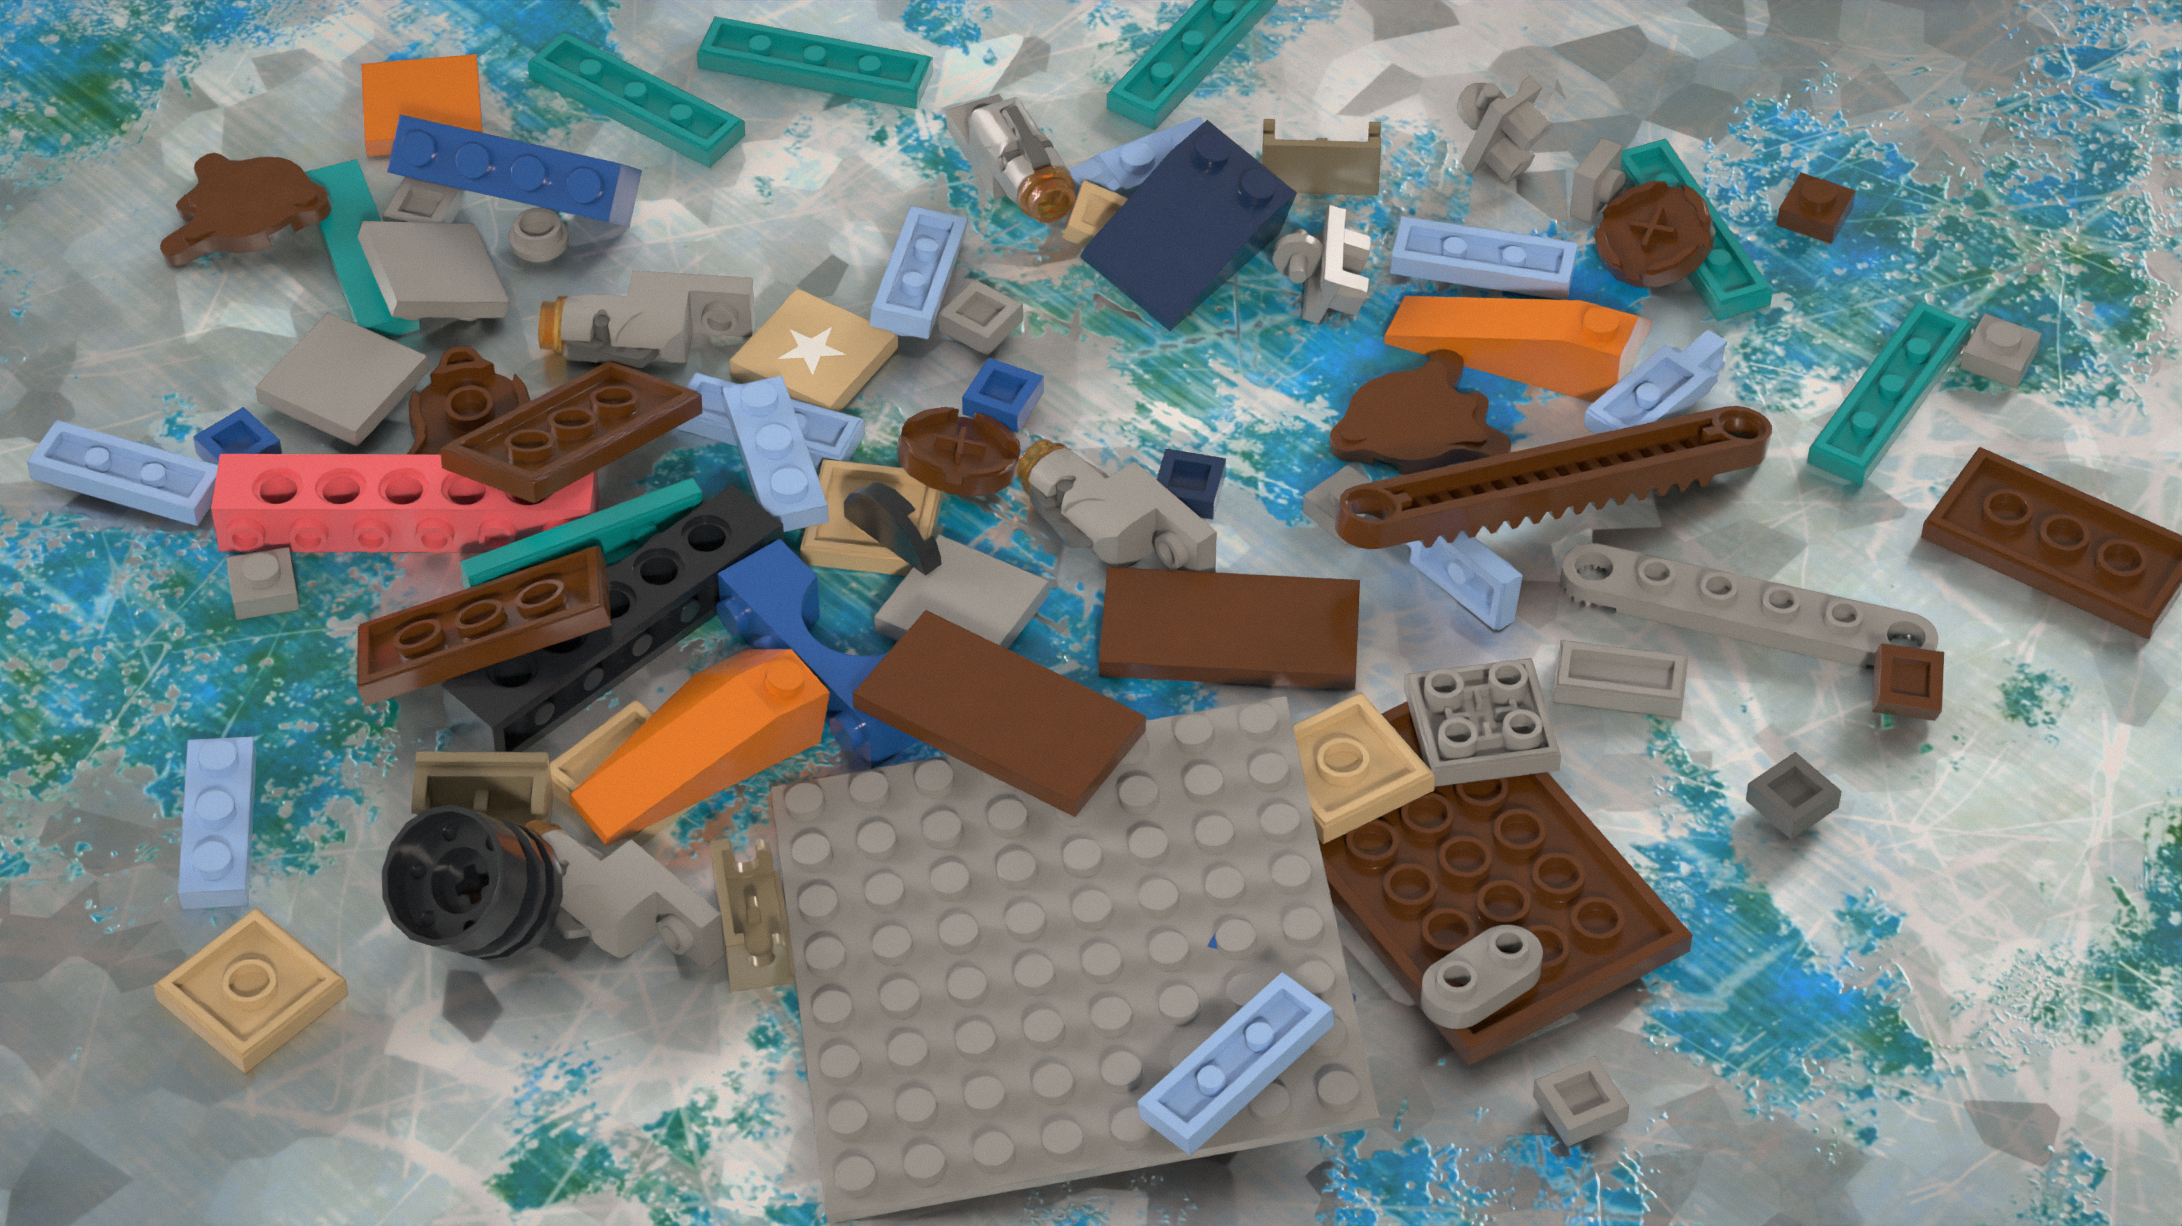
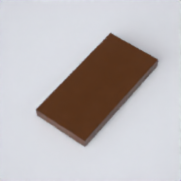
[441,361,702,503]
[1921,447,2182,640]
[357,546,611,706]
[1099,567,1360,690]
[853,610,1146,817]

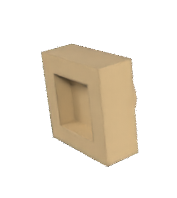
[1061,180,1128,248]

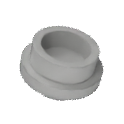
[509,208,569,262]

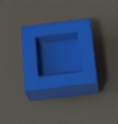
[962,358,1044,433]
[193,407,282,465]

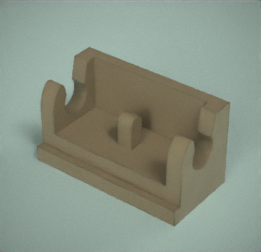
[1262,119,1381,196]
[411,751,554,836]
[710,839,796,992]

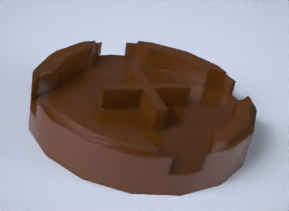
[1594,181,1716,287]
[897,407,1021,496]

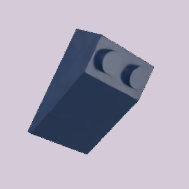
[1080,120,1297,331]

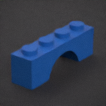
[387,115,642,228]
[716,539,920,769]

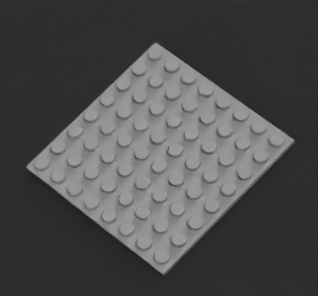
[770,696,1381,1224]

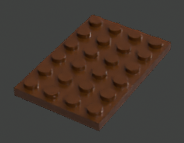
[1318,701,1692,1066]

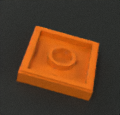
[361,54,483,157]

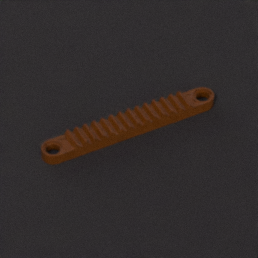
[1335,406,1772,549]

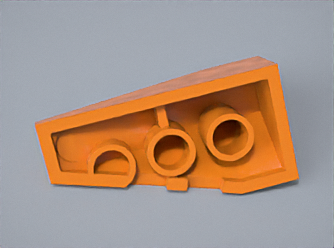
[1384,296,1652,403]
[569,649,830,846]

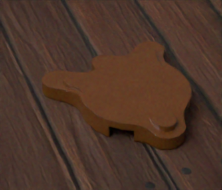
[160,153,332,267]
[407,346,531,455]
[1330,350,1511,475]

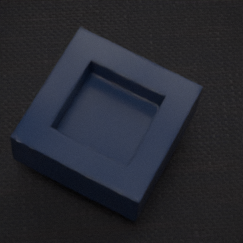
[1156,449,1226,520]

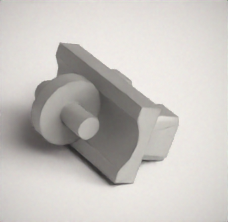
[1457,76,1553,183]
[1272,204,1371,324]

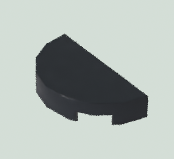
[844,482,942,576]

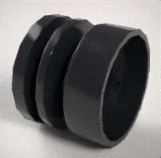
[382,804,563,963]

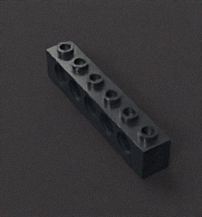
[441,485,784,752]

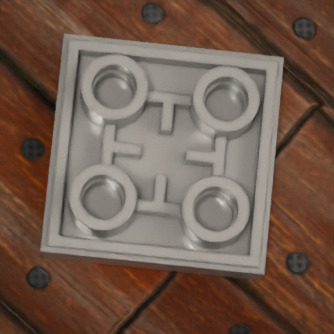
[358,221,510,321]
[255,312,429,447]
[874,535,1049,649]
[1404,658,1561,787]

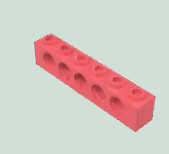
[211,454,600,553]

